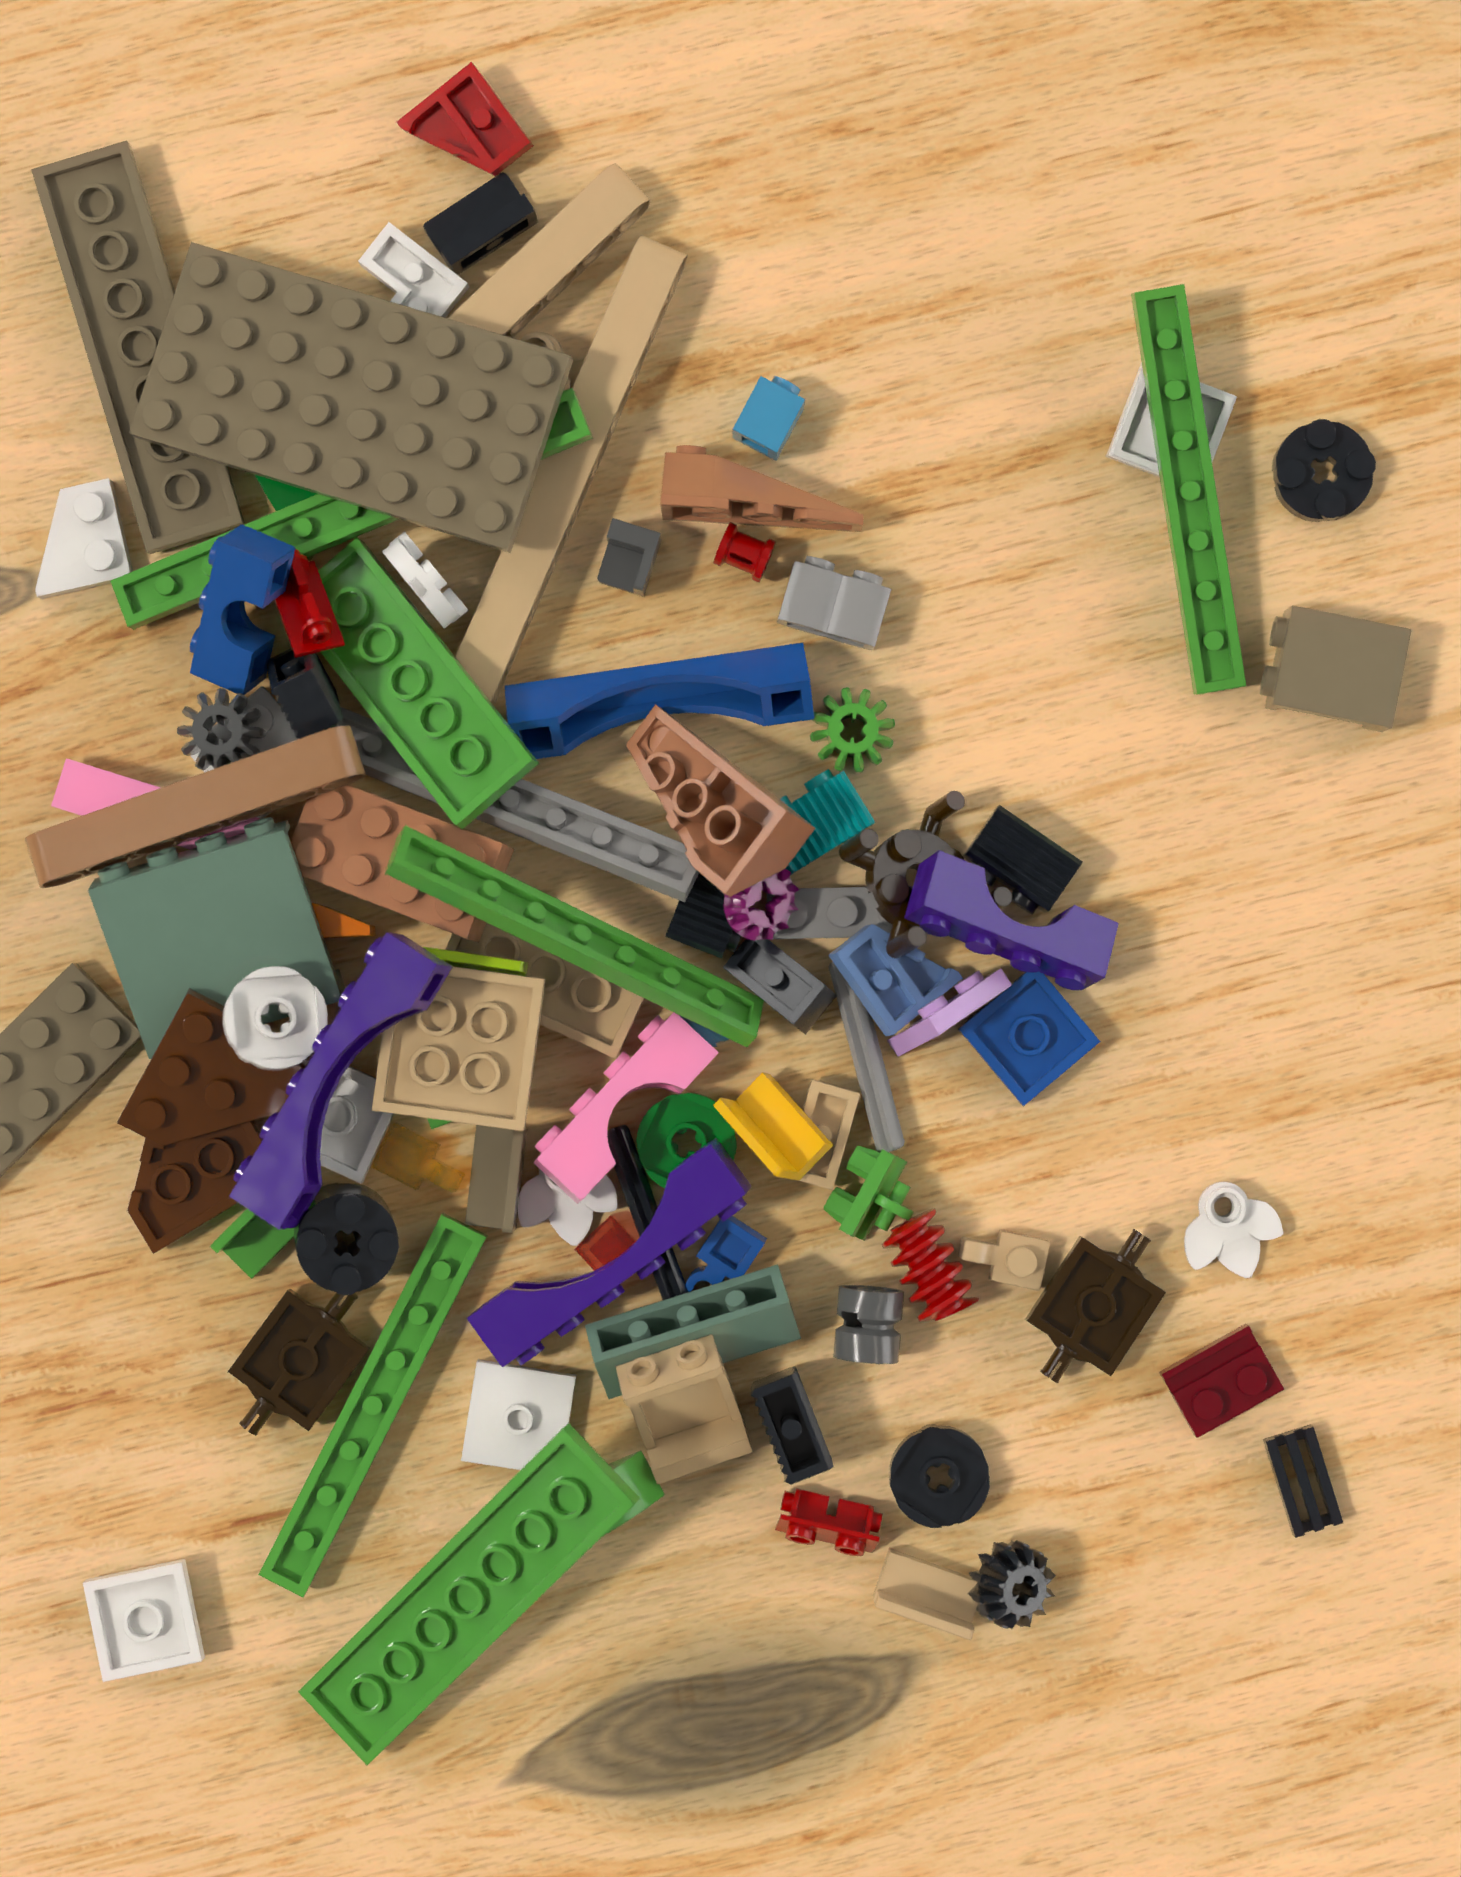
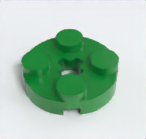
[636,1092,737,1188]

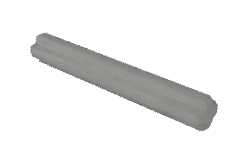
[829,962,904,1153]

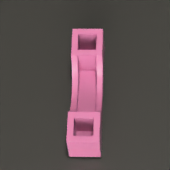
[534,1012,719,1204]

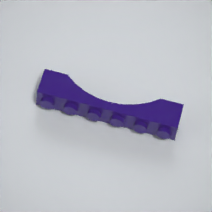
[229,932,453,1230]
[467,1137,752,1368]

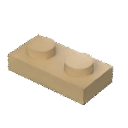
[798,1079,860,1190]

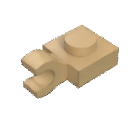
[958,1230,1051,1291]

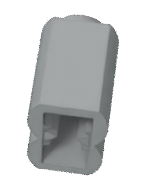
[777,556,891,650]

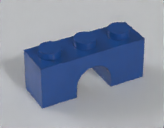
[190,524,296,695]

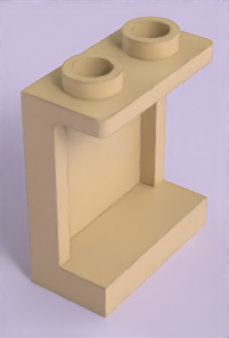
[615,1334,753,1484]

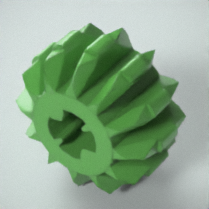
[810,687,895,773]

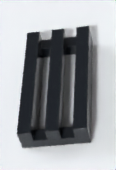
[1263,1424,1343,1538]

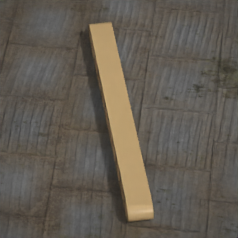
[455,235,687,706]

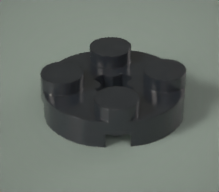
[1272,419,1376,522]
[889,1424,990,1528]

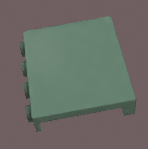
[88,817,345,1059]

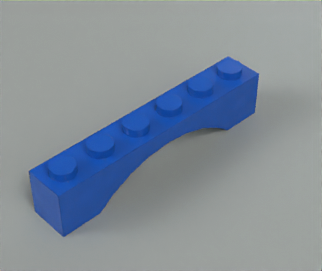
[505,643,814,759]

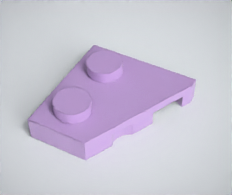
[887,969,1012,1057]

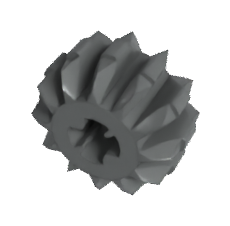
[177,688,266,771]

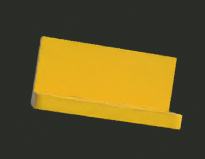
[713,1072,833,1180]

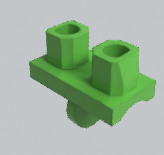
[824,1146,914,1241]

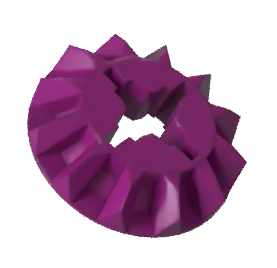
[724,869,799,941]

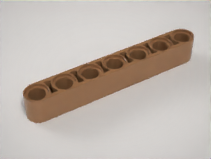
[25,725,366,888]

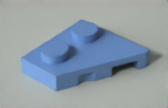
[828,924,963,1036]

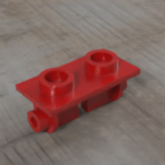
[275,549,345,658]
[775,1488,883,1556]

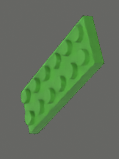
[318,537,539,830]

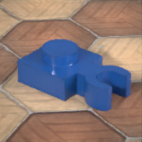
[685,1216,767,1292]

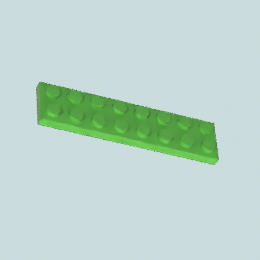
[298,1423,641,1765]

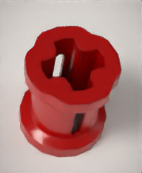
[713,522,776,583]

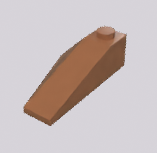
[660,445,864,532]
[626,704,815,897]

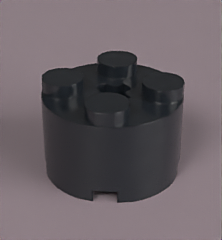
[294,1183,399,1296]

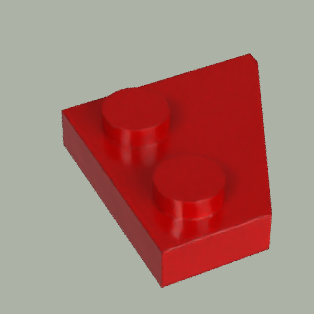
[396,62,534,176]

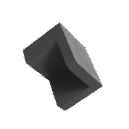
[597,518,662,597]

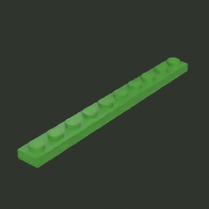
[110,388,593,630]

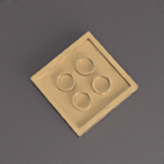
[372,967,546,1131]

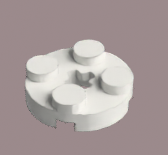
[382,531,468,629]
[223,966,328,1070]

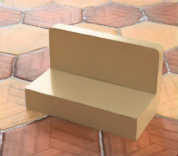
[873,1548,978,1640]

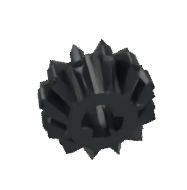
[968,1540,1056,1629]

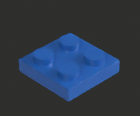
[958,972,1101,1106]

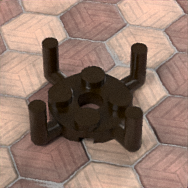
[839,791,1012,959]

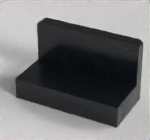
[423,172,538,275]

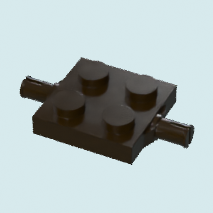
[1025,1229,1166,1383]
[228,1289,370,1436]

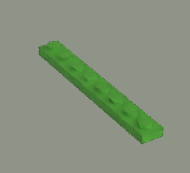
[1131,284,1246,695]
[385,825,764,1047]
[259,1213,488,1597]

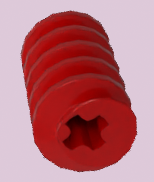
[881,1208,979,1322]

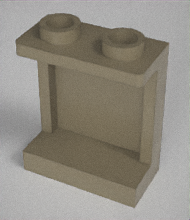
[1260,605,1411,732]

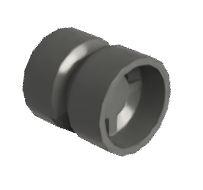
[833,1285,904,1364]

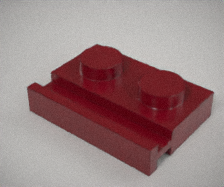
[1159,1324,1284,1438]

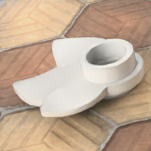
[518,1169,617,1246]
[1184,1182,1283,1278]

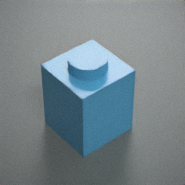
[732,376,805,461]

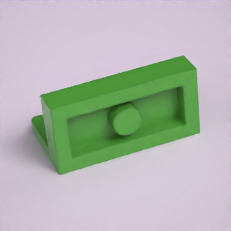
[210,1209,294,1279]

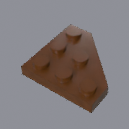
[117,988,314,1146]
[127,1120,263,1254]

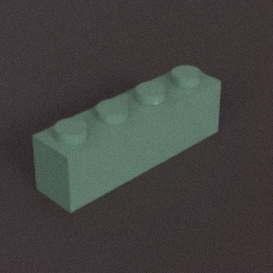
[585,1264,801,1399]

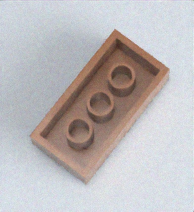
[291,785,514,943]

